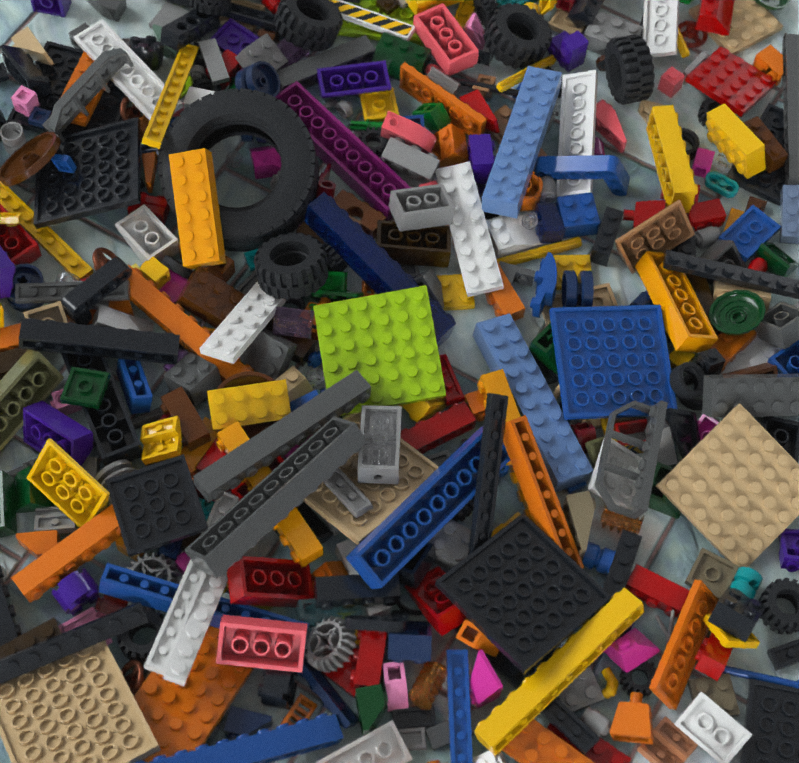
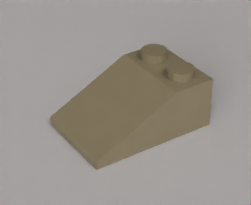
[561,491,596,560]

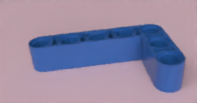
[534,155,630,196]

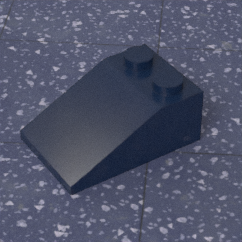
[388,620,432,664]

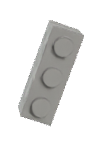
[92,304,154,331]

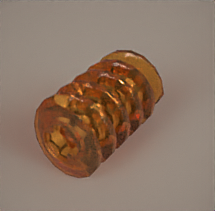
[600,504,644,535]
[408,661,447,710]

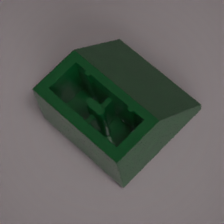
[530,322,558,375]
[648,462,681,519]

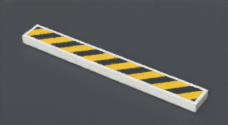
[329,0,416,41]

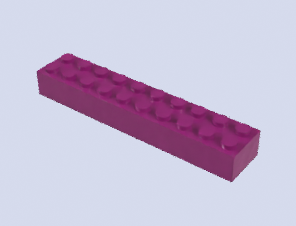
[276,81,411,221]

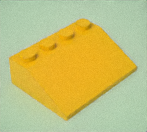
[27,438,110,528]

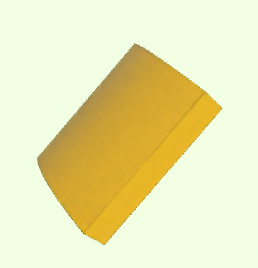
[140,415,182,465]

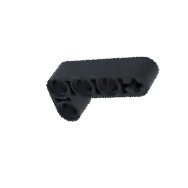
[61,257,132,325]

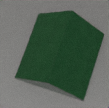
[753,242,799,277]
[14,466,54,514]

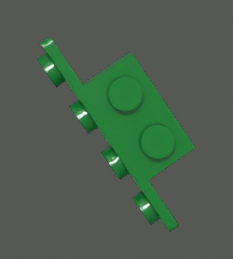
[311,270,364,300]

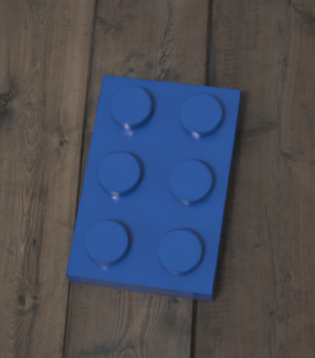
[718,205,781,263]

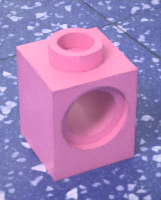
[11,85,40,117]
[50,389,82,415]

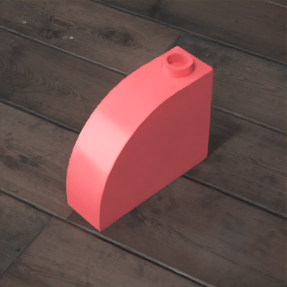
[380,111,437,154]

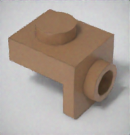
[472,74,496,99]

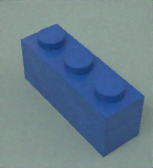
[116,359,153,414]

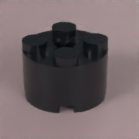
[129,36,164,71]
[258,669,298,710]

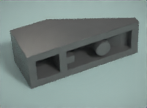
[86,0,127,22]

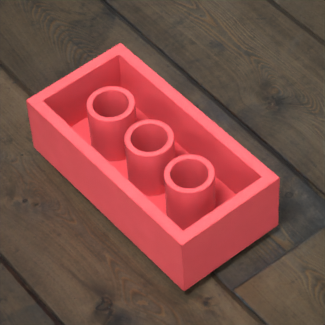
[413,3,479,76]
[216,615,308,673]

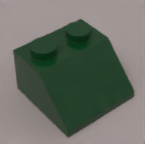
[355,684,388,736]

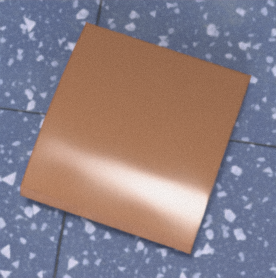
[637,716,698,763]

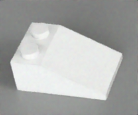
[115,204,179,263]
[486,215,547,259]

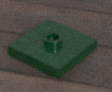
[60,367,111,409]

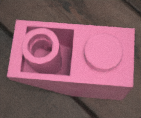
[382,662,409,712]

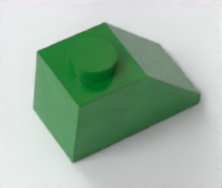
[411,103,452,131]

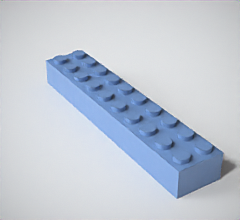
[482,66,562,219]
[472,313,594,492]

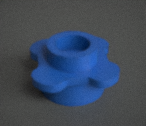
[307,350,322,368]

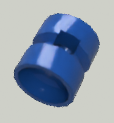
[582,542,616,575]

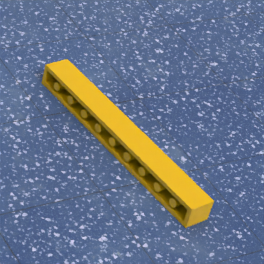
[474,588,644,756]

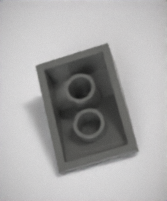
[240,328,297,380]

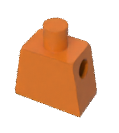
[610,692,654,744]

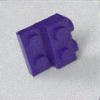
[778,529,799,572]

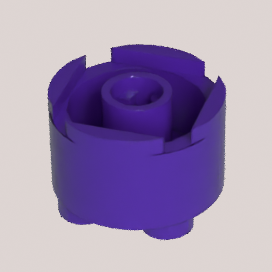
[51,568,100,617]

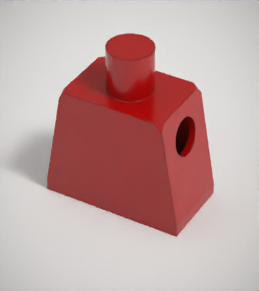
[623,200,666,229]

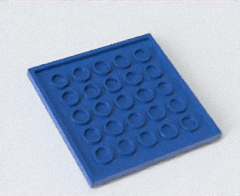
[549,305,678,420]

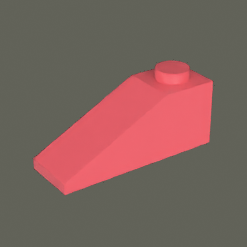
[595,99,627,153]

